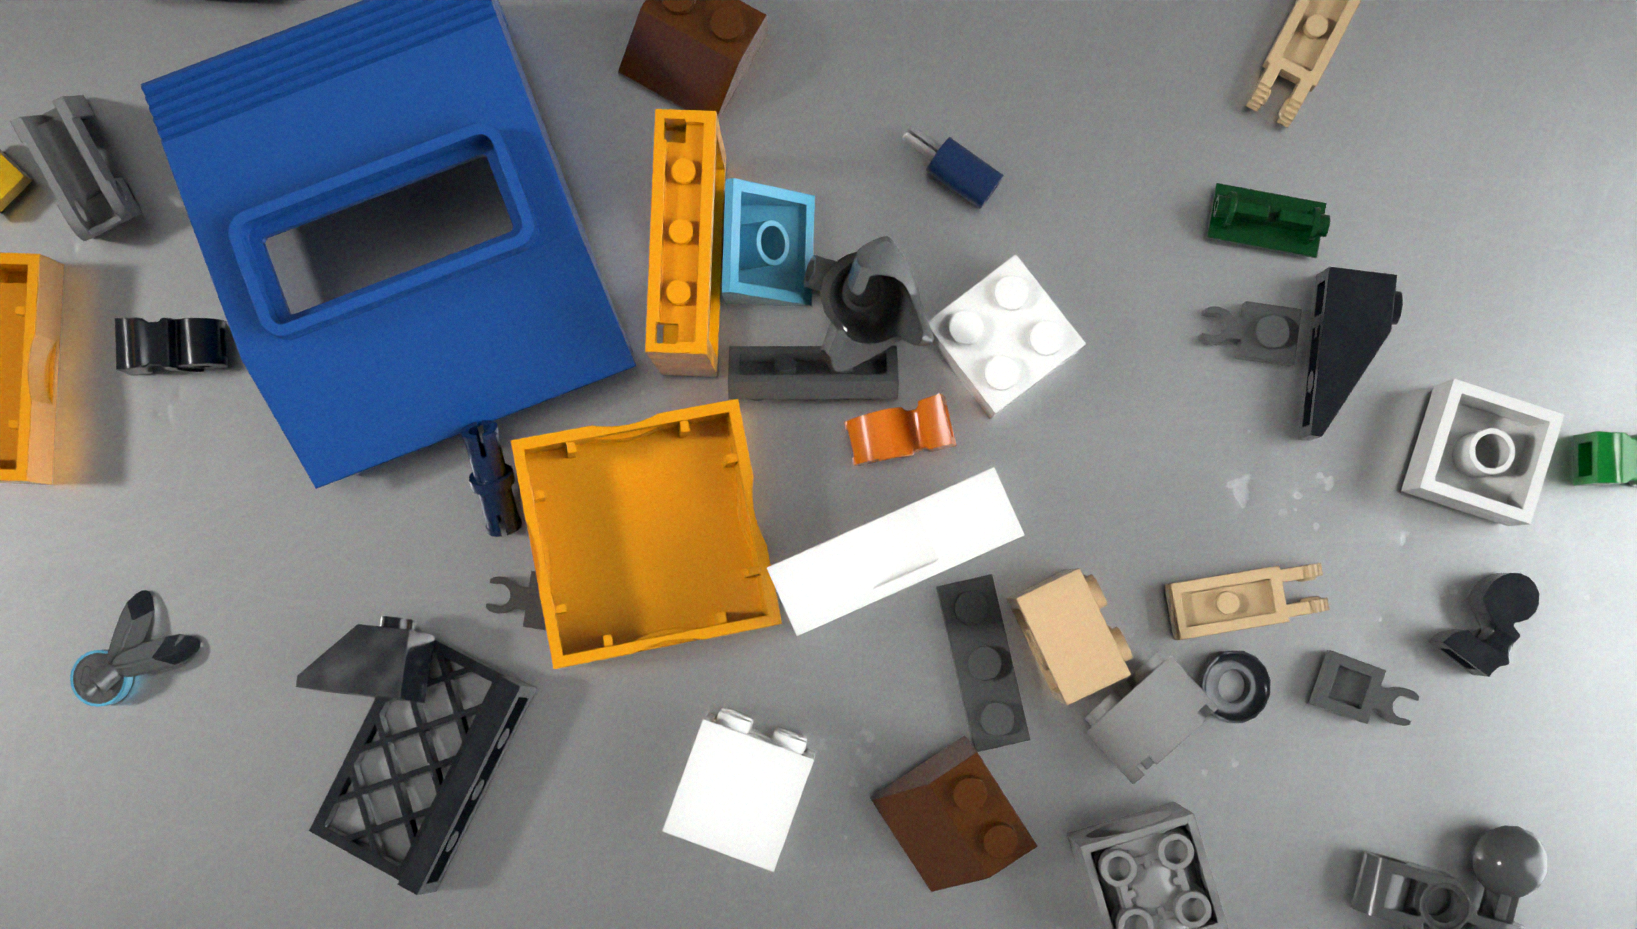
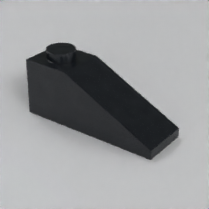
[1298,267,1403,441]

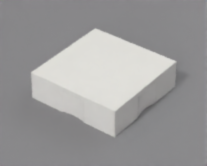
[767,467,1025,636]

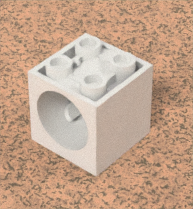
[662,707,815,872]

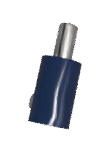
[903,125,1004,209]

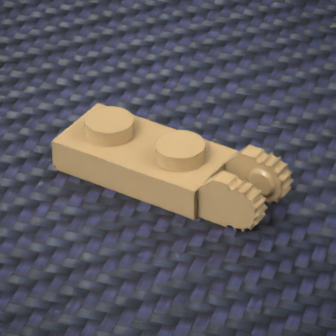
[1246,0,1361,128]
[1164,563,1330,640]

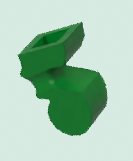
[1573,431,1637,487]

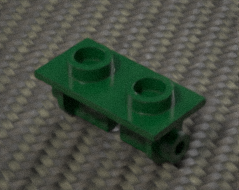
[1206,183,1330,258]

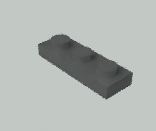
[728,346,899,401]
[936,574,1030,752]

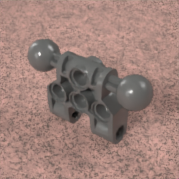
[1350,825,1547,929]

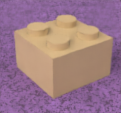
[1006,568,1133,705]

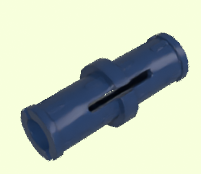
[461,420,522,537]

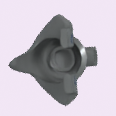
[804,236,934,372]

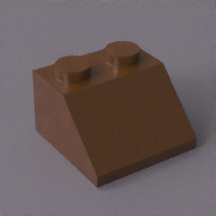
[618,0,768,121]
[870,736,1038,892]

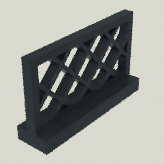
[309,628,537,895]

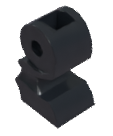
[115,317,228,375]
[1428,573,1540,677]

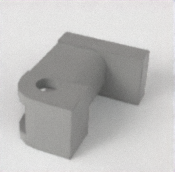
[10,95,142,241]

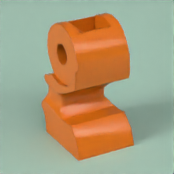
[844,393,957,466]

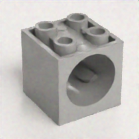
[1067,802,1229,929]

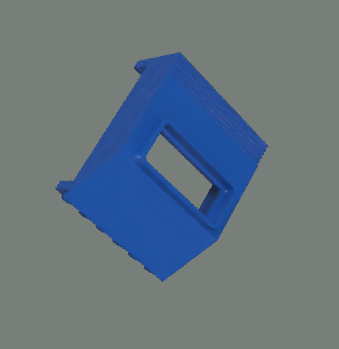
[141,0,636,489]

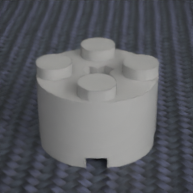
[1085,652,1218,784]

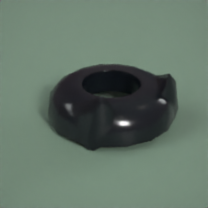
[1199,651,1271,723]

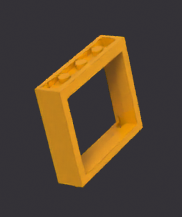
[645,109,726,377]

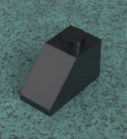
[296,616,435,703]

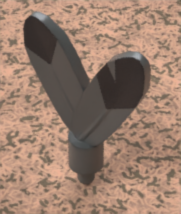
[81,590,201,699]

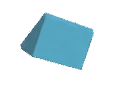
[722,178,815,306]

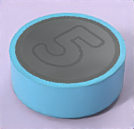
[70,649,133,707]

